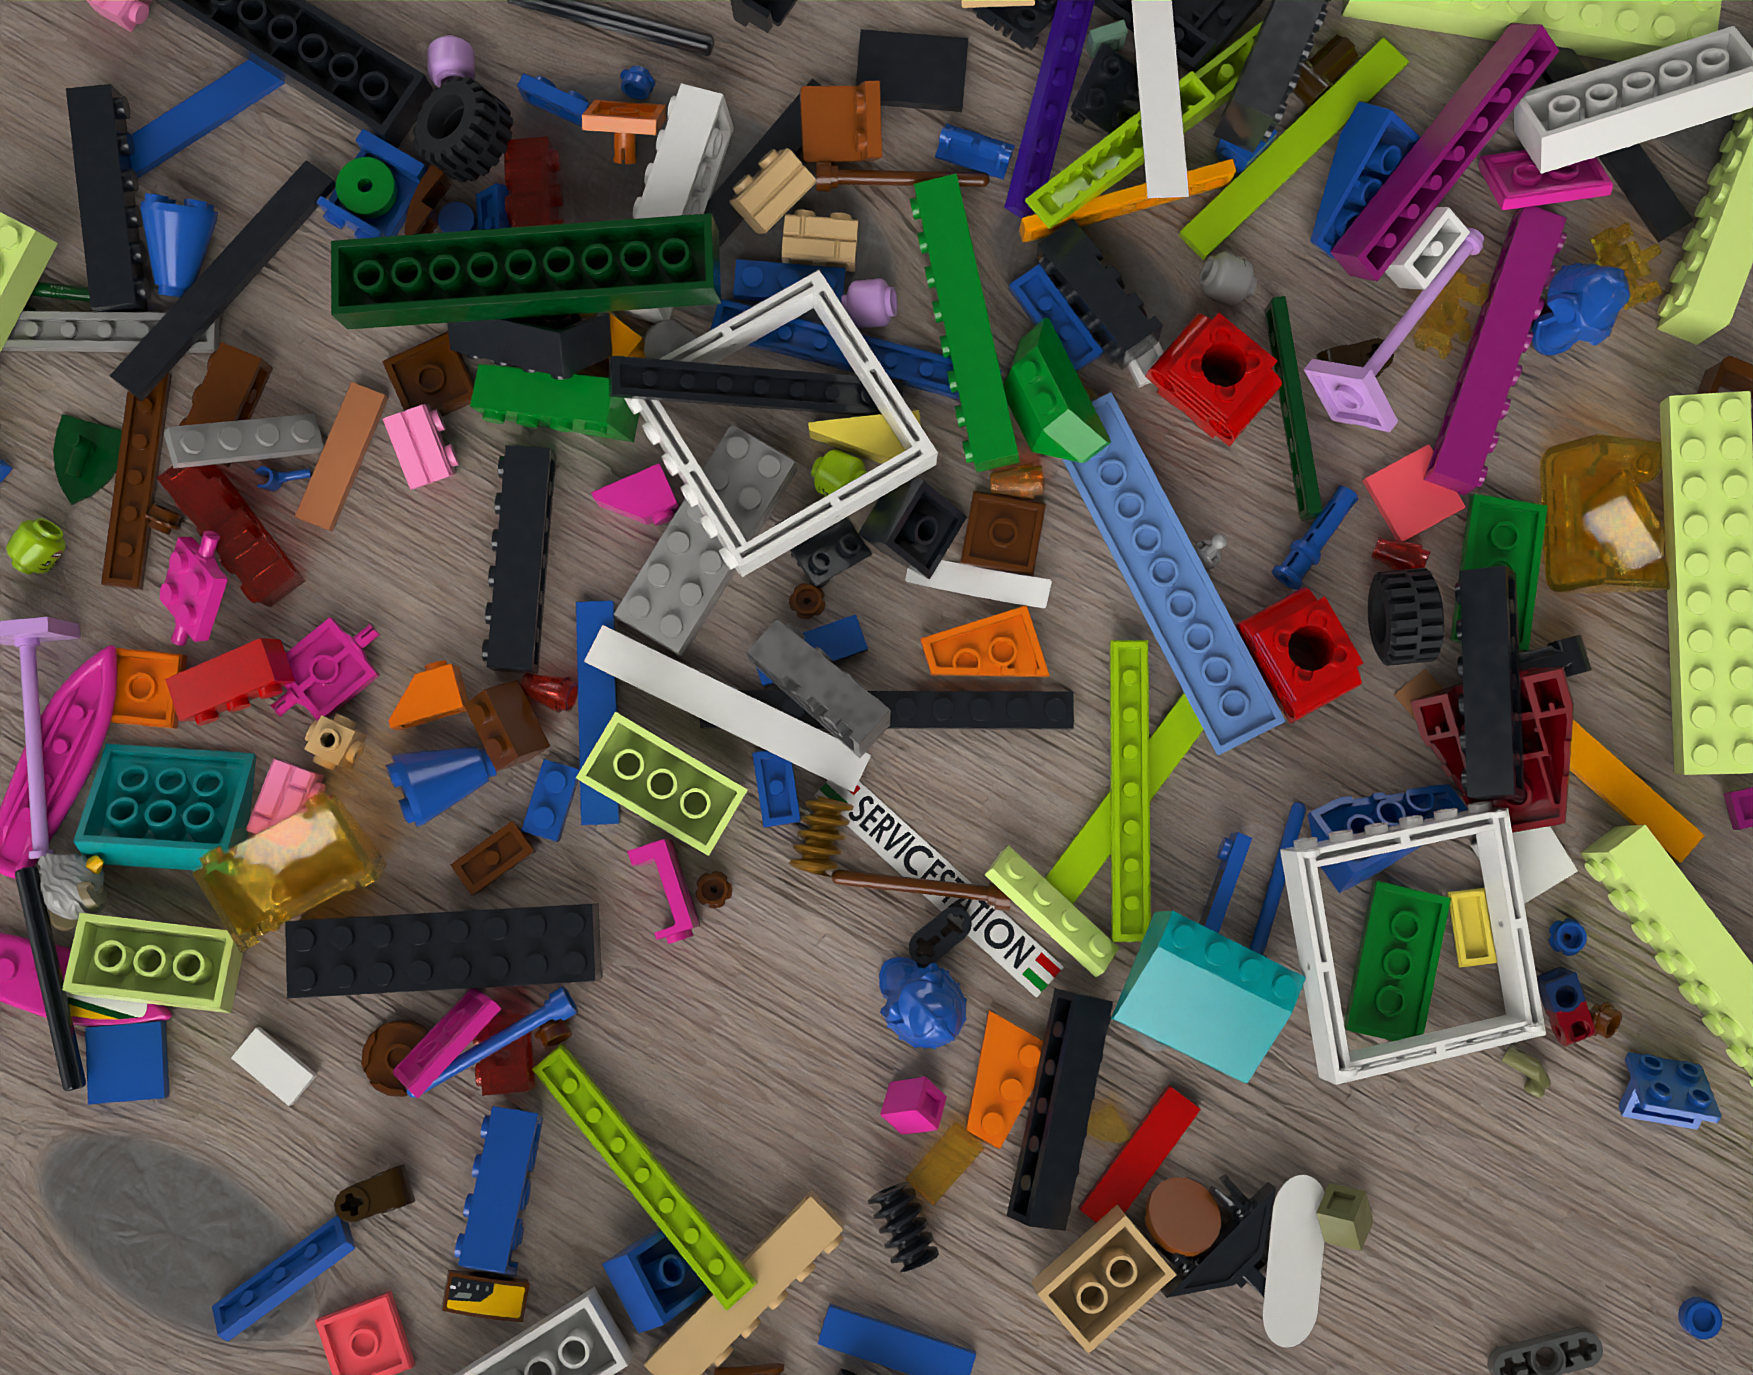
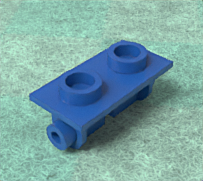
[935,123,1015,180]

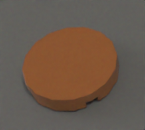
[1145,1177,1221,1256]

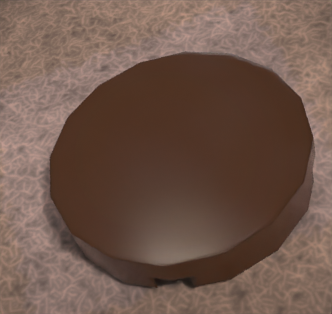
[361,1019,429,1097]

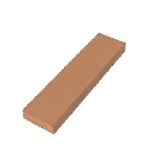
[295,382,388,532]

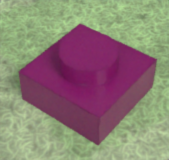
[1723,787,1753,830]

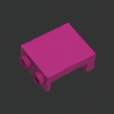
[627,839,700,944]

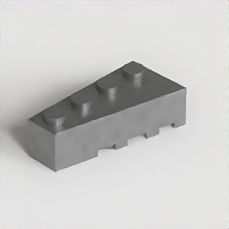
[747,619,891,758]

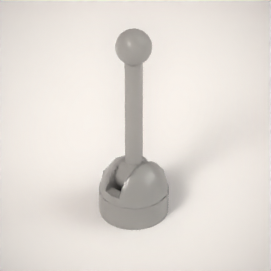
[1193,534,1227,570]

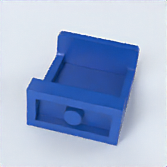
[316,129,428,239]

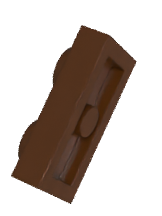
[450,821,536,896]

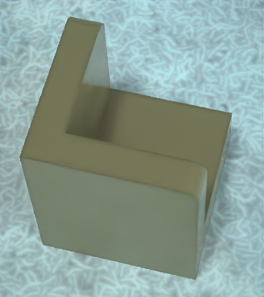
[1316,1183,1373,1251]

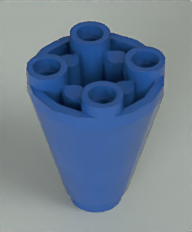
[140,193,218,297]
[386,747,497,827]

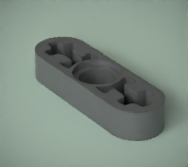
[1487,1327,1603,1375]

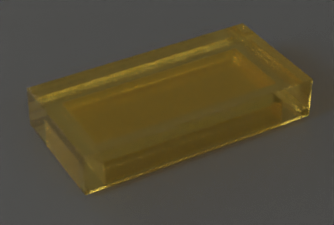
[905,1120,985,1206]

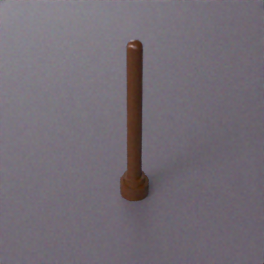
[816,162,990,192]
[831,869,1011,911]

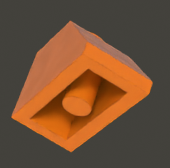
[388,660,469,731]

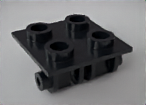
[972,0,1058,50]
[1071,43,1140,134]
[774,506,872,589]

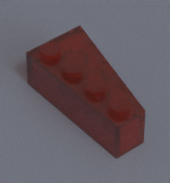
[504,136,565,227]
[156,464,306,608]

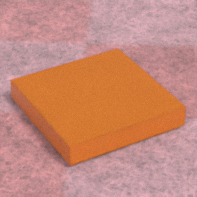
[110,648,187,729]

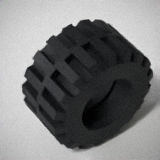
[413,76,513,182]
[1368,568,1444,666]

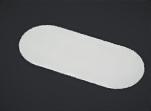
[1263,1175,1325,1348]

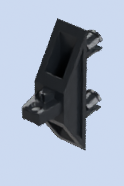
[1154,1174,1276,1298]

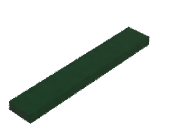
[1264,296,1323,521]

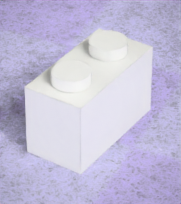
[1385,207,1470,290]

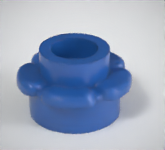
[620,65,655,100]
[1549,918,1587,956]

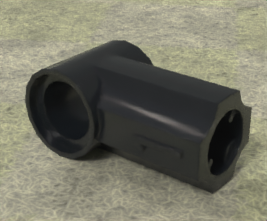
[1519,634,1592,677]

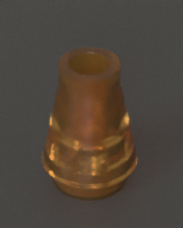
[990,462,1044,499]

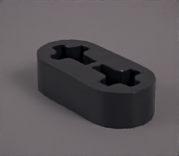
[909,906,972,965]

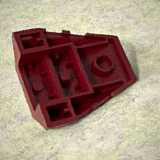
[1410,667,1574,833]

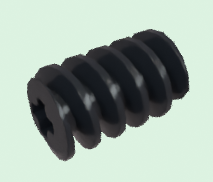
[867,1182,939,1272]

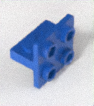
[1618,1052,1722,1130]

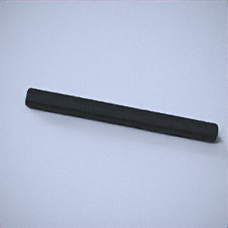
[507,0,714,56]
[15,866,86,1091]

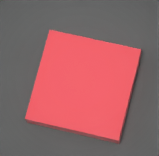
[1362,444,1466,544]
[315,1291,416,1375]

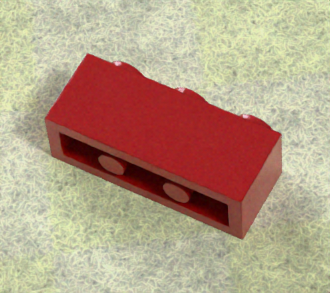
[165,638,295,726]

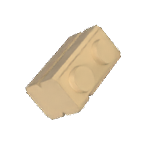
[729,148,816,234]
[781,210,859,272]

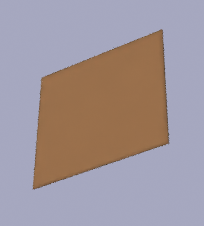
[1394,668,1443,721]

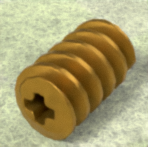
[789,795,854,878]

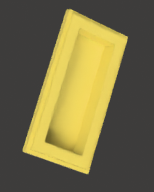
[1447,887,1497,968]

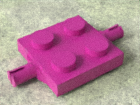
[159,531,228,646]
[270,617,380,721]

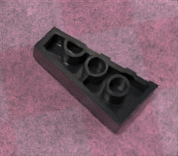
[447,312,612,380]

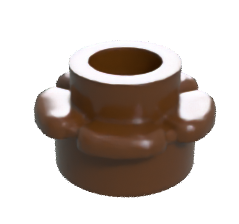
[144,504,182,535]
[789,583,825,619]
[695,871,733,908]
[1590,1002,1622,1039]
[535,1018,572,1047]

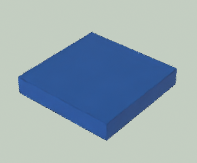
[85,1021,169,1105]

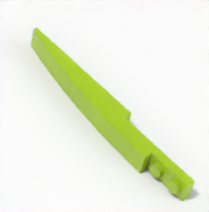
[1025,21,1263,229]

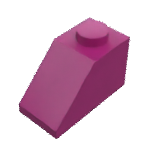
[591,463,679,526]

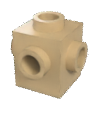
[304,713,367,770]

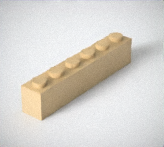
[644,1190,844,1375]

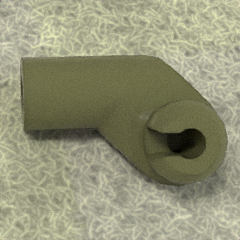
[1502,1045,1551,1098]

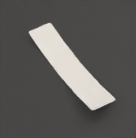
[905,560,1052,608]

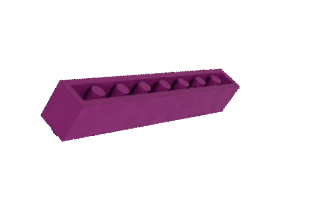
[1330,24,1560,281]
[1424,206,1567,496]

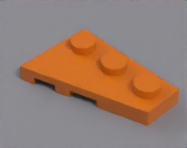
[920,605,1050,677]
[966,1009,1043,1149]

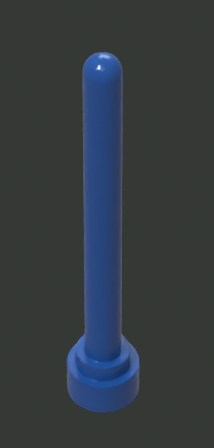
[1249,802,1306,957]
[407,986,578,1098]

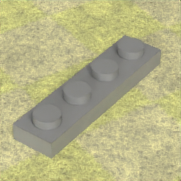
[164,413,324,468]

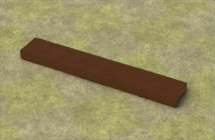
[101,372,172,590]

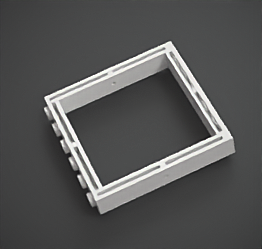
[624,270,938,577]
[1280,801,1546,1085]

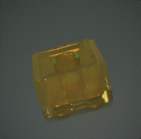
[1579,468,1664,577]

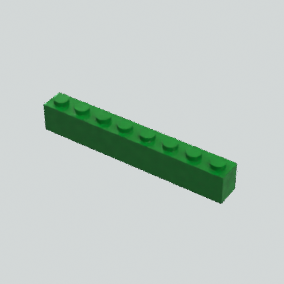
[910,173,1020,473]

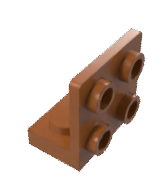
[800,81,882,163]

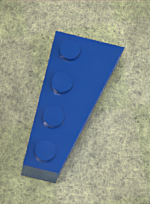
[455,1106,543,1276]

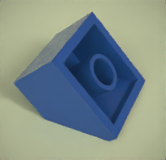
[602,1228,710,1334]

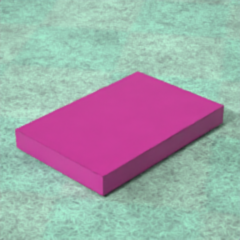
[1478,150,1613,210]
[392,988,501,1099]

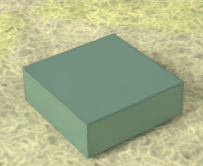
[1086,19,1128,59]

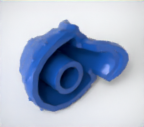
[1532,262,1631,356]
[879,957,967,1049]

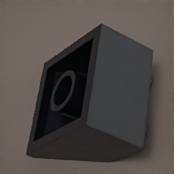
[858,477,967,580]

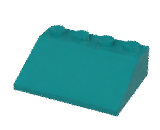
[73,744,256,873]
[1111,910,1306,1084]

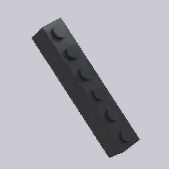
[66,84,151,312]
[482,445,556,674]
[1455,566,1525,801]
[1007,988,1113,1231]

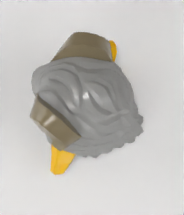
[38,853,107,931]

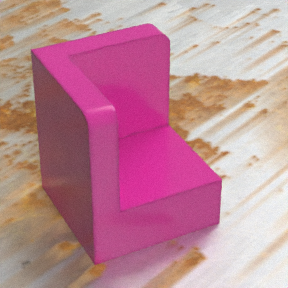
[880,1076,947,1135]

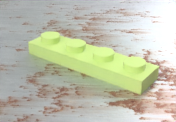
[984,846,1119,978]

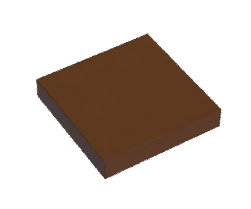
[382,332,474,417]
[960,491,1046,577]

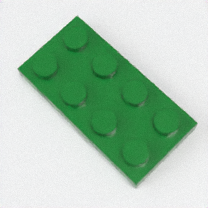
[1450,494,1548,653]
[1344,881,1451,1041]

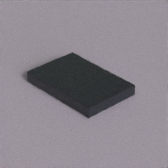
[856,29,968,112]

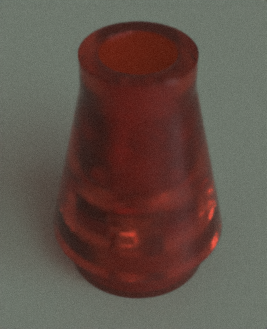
[1371,537,1431,570]
[520,673,578,713]

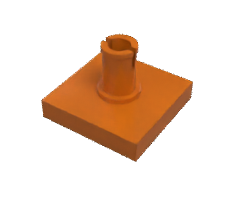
[582,100,666,164]

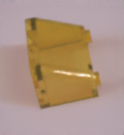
[1540,434,1670,593]
[192,791,387,952]

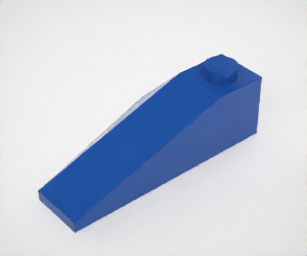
[1310,101,1421,259]
[1307,784,1468,894]

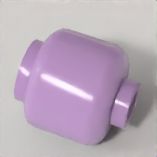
[427,35,475,88]
[841,278,898,329]

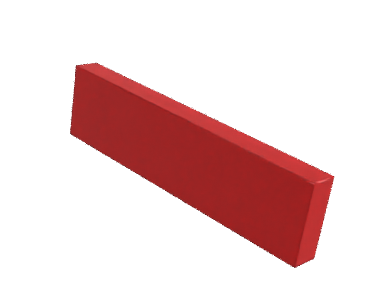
[1078,1084,1201,1223]

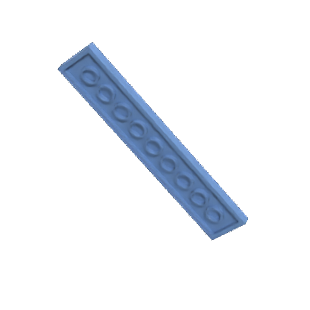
[1062,392,1286,756]

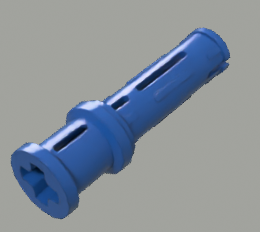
[1272,485,1359,590]

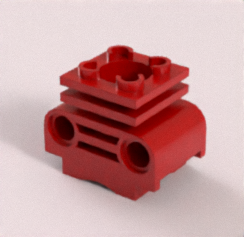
[1145,313,1282,447]
[1235,587,1364,724]

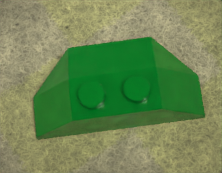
[1003,318,1111,463]

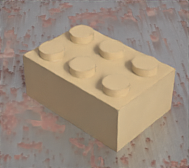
[1031,1205,1176,1354]

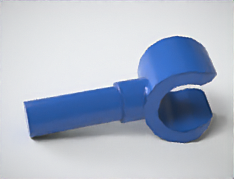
[255,466,312,491]

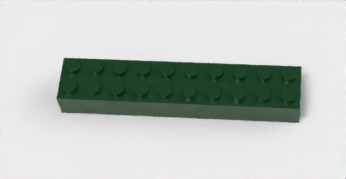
[331,213,721,330]

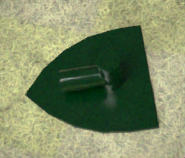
[53,414,122,505]

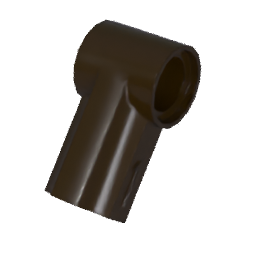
[1293,34,1359,108]

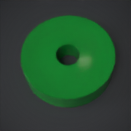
[336,157,398,219]

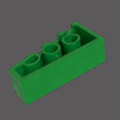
[470,364,640,443]

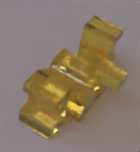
[1590,222,1663,311]
[1413,272,1489,360]

